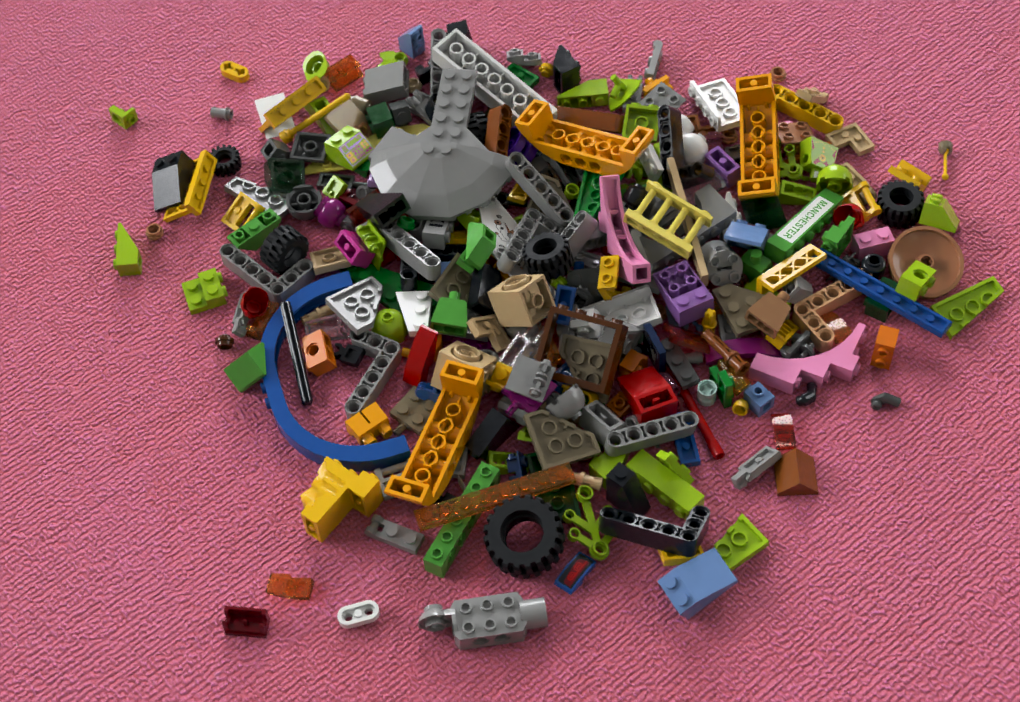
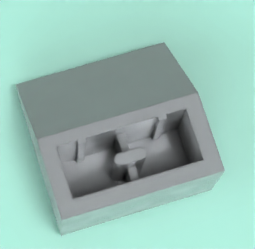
[578,400,630,446]

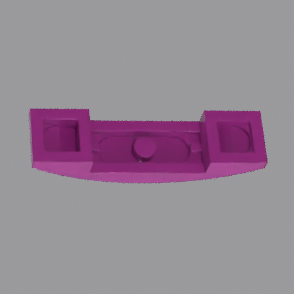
[703,338,782,365]

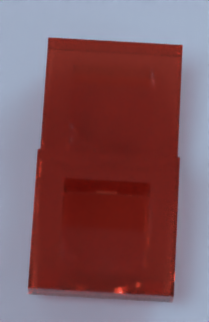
[770,413,796,450]

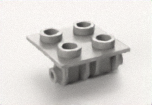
[639,82,687,109]
[505,354,556,403]

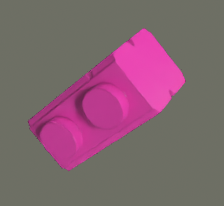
[334,229,375,268]

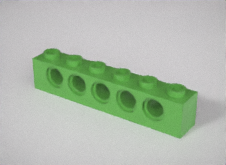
[423,461,501,578]

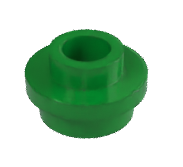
[397,216,415,232]

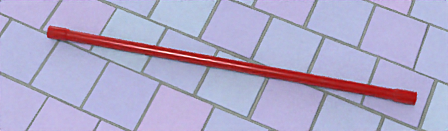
[600,246,725,460]

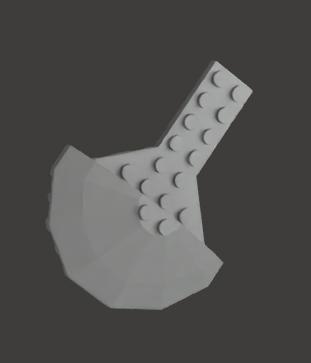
[369,69,515,221]

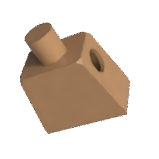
[744,291,791,339]

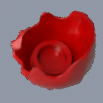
[832,203,865,231]
[240,287,269,319]

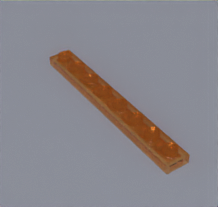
[413,462,576,532]

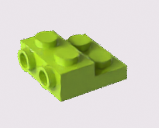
[622,102,660,143]
[181,268,228,315]

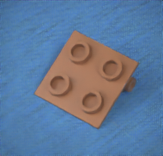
[778,121,814,144]

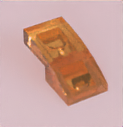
[820,311,853,344]
[266,573,314,600]

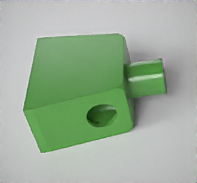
[740,249,773,283]
[430,291,468,337]

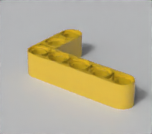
[773,84,844,134]

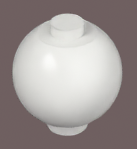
[683,133,708,166]

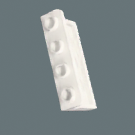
[688,78,740,133]
[580,285,663,341]

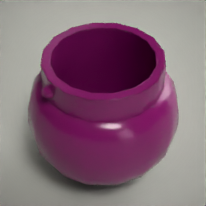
[314,196,346,229]

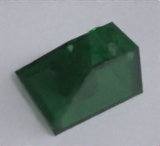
[264,158,305,194]
[740,196,787,230]

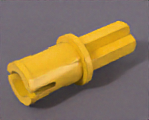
[702,308,717,333]

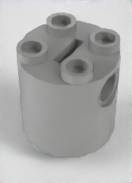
[701,240,743,286]

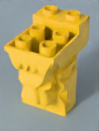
[300,456,384,543]

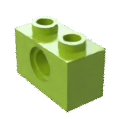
[895,260,937,301]

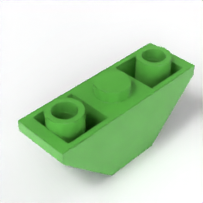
[227,208,281,251]
[465,222,496,271]

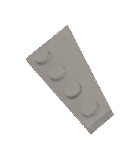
[224,177,289,219]

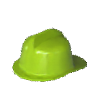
[303,51,330,81]

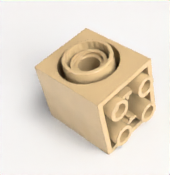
[487,274,556,327]
[430,340,498,397]

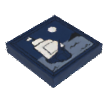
[643,322,666,375]

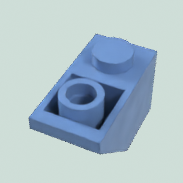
[398,25,425,59]

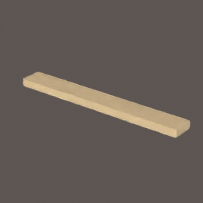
[666,157,709,286]

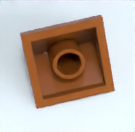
[774,448,818,496]

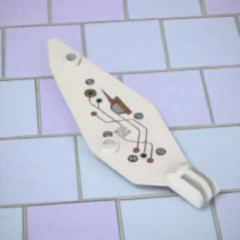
[478,196,556,299]

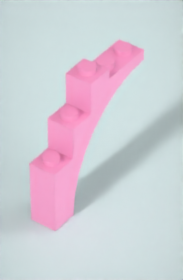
[598,174,651,284]
[748,323,867,395]

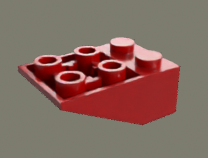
[616,366,678,424]

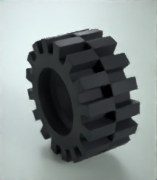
[210,144,242,177]

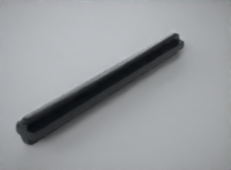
[280,301,313,405]

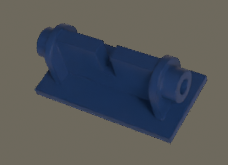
[506,451,531,495]

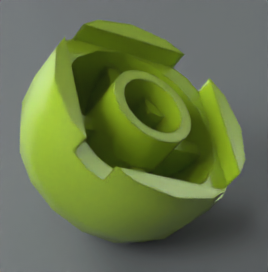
[816,164,853,196]
[371,308,408,344]

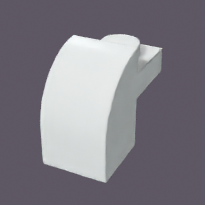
[570,308,601,339]

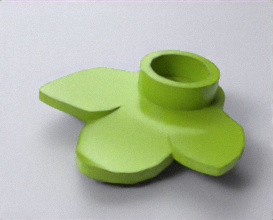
[377,51,408,67]

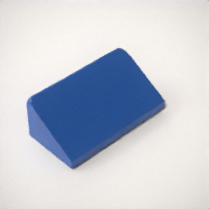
[554,284,577,326]

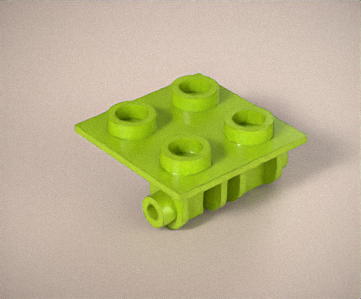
[356,219,386,271]

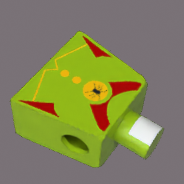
[800,136,838,182]

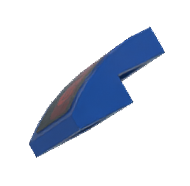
[554,551,597,595]

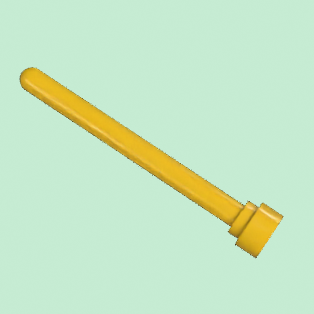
[279,93,351,145]

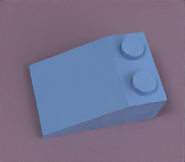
[723,219,770,253]
[657,548,739,620]

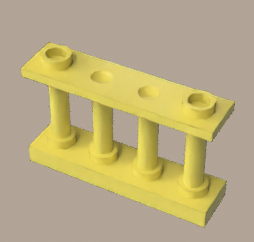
[623,179,713,260]

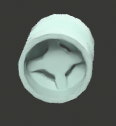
[697,379,717,407]

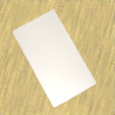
[254,92,295,139]

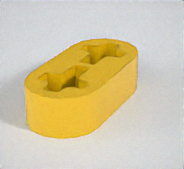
[220,61,250,83]

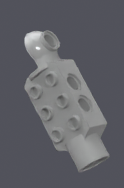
[418,592,548,650]

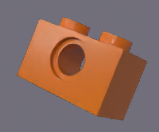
[870,325,900,370]
[301,329,337,377]

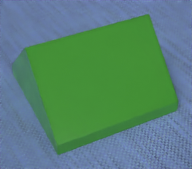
[223,342,267,393]

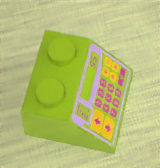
[324,125,374,171]

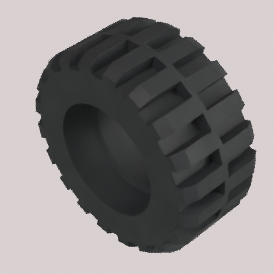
[483,495,565,579]

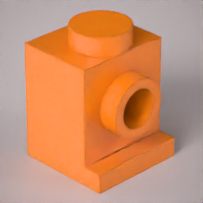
[619,349,648,377]

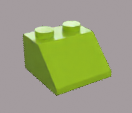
[919,193,960,233]

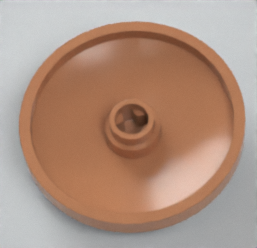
[887,226,964,299]

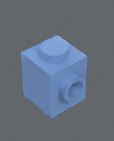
[743,381,775,417]

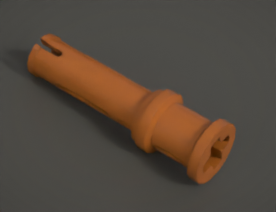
[702,328,751,376]

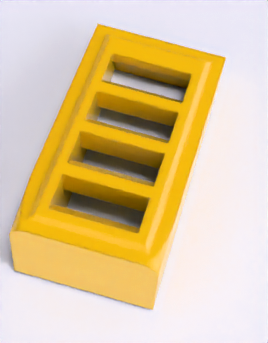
[507,183,530,205]
[765,319,799,350]

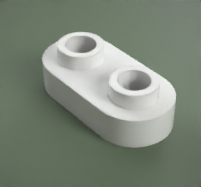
[337,600,380,629]

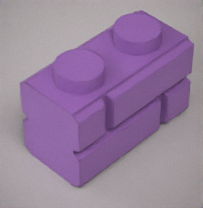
[704,146,741,188]

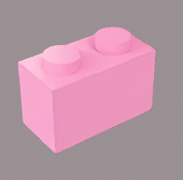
[850,226,895,262]

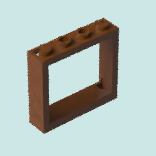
[535,304,629,395]

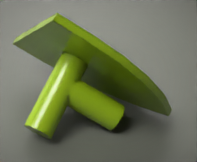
[609,74,642,112]

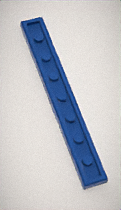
[813,248,952,338]

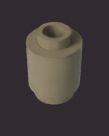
[350,95,373,116]

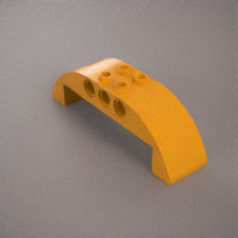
[736,73,780,200]
[514,99,655,175]
[384,359,484,506]

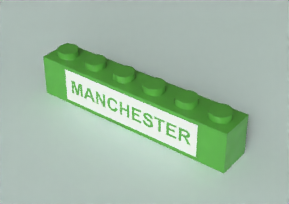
[763,188,844,264]

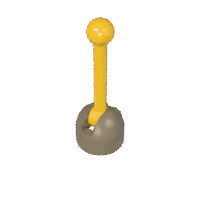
[938,140,953,180]

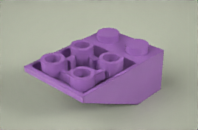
[652,260,714,327]

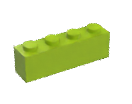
[626,449,705,520]

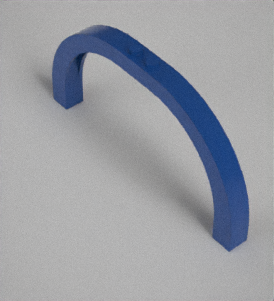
[260,271,411,472]

